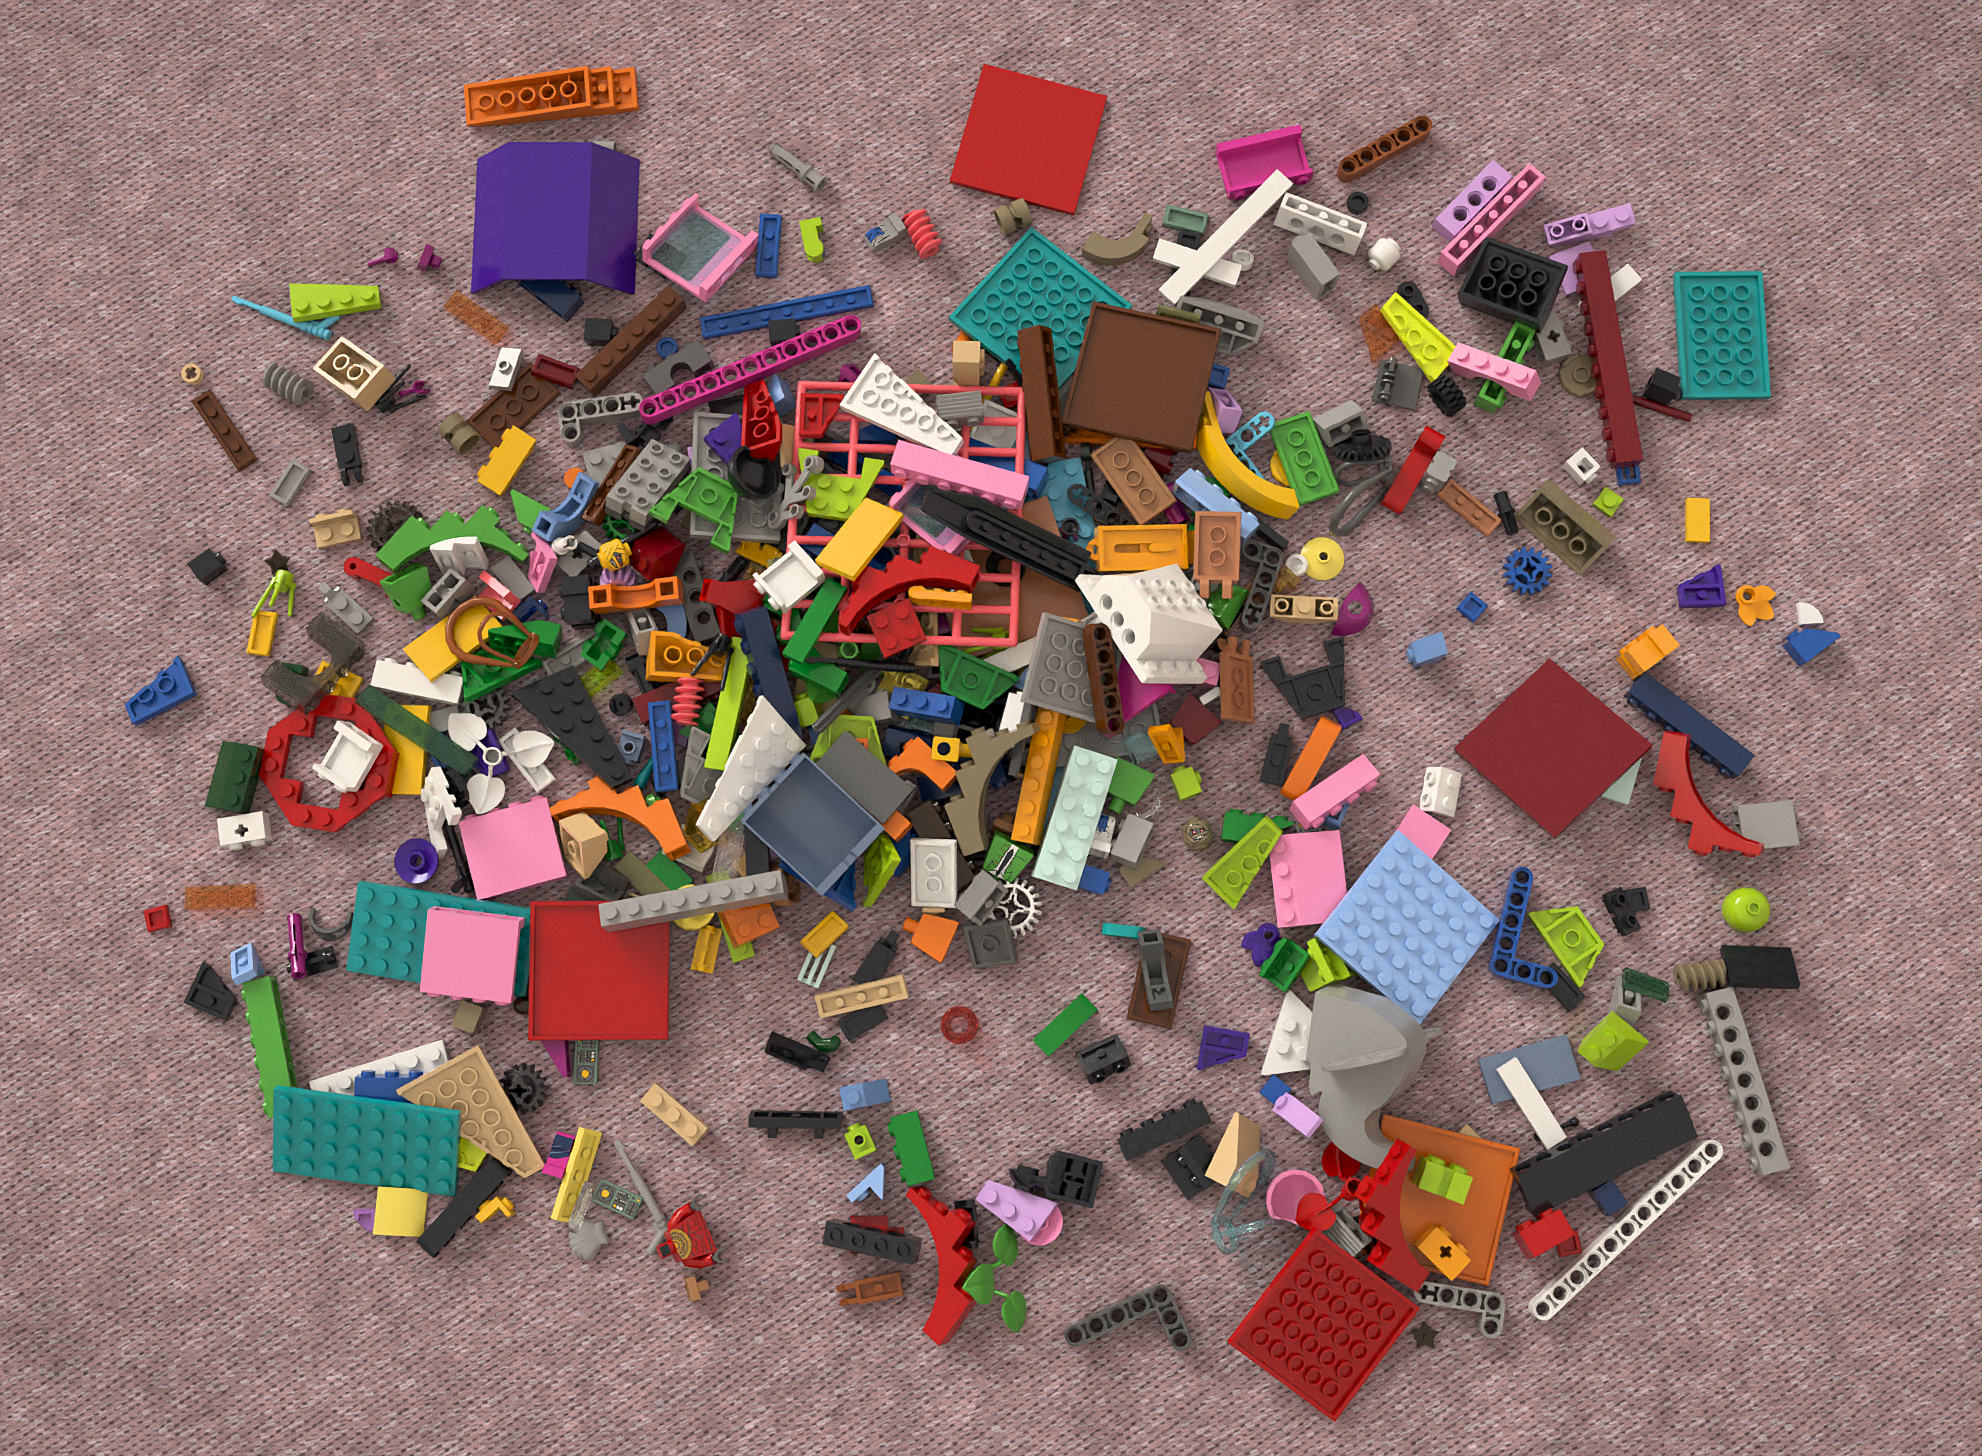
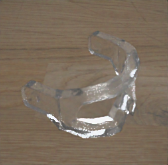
[1122,783,1163,822]

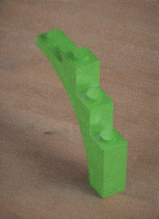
[376,505,529,573]

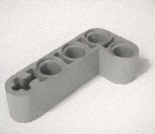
[558,393,646,448]
[1410,1280,1505,1338]

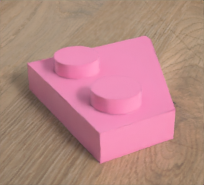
[528,531,558,593]

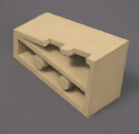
[953,341,985,386]

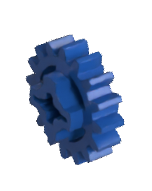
[1502,547,1552,596]

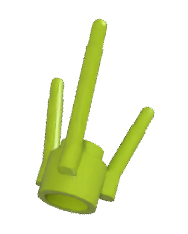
[251,570,297,618]
[962,627,1011,660]

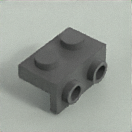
[573,864,629,901]

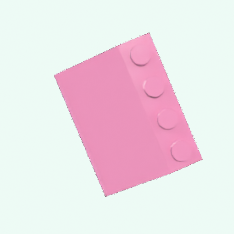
[1269,830,1347,929]

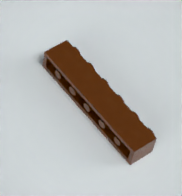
[575,285,687,398]
[1017,325,1066,464]

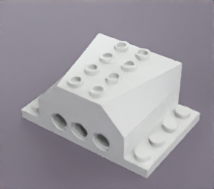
[1075,563,1222,684]

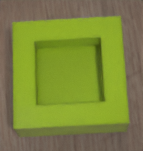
[1592,486,1624,518]

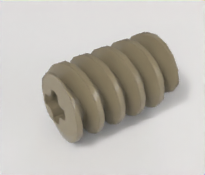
[1673,958,1727,993]

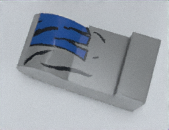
[863,213,907,253]

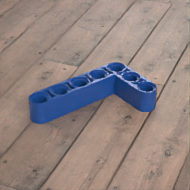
[1488,867,1558,989]

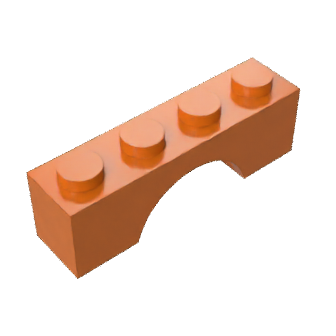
[588,576,685,614]

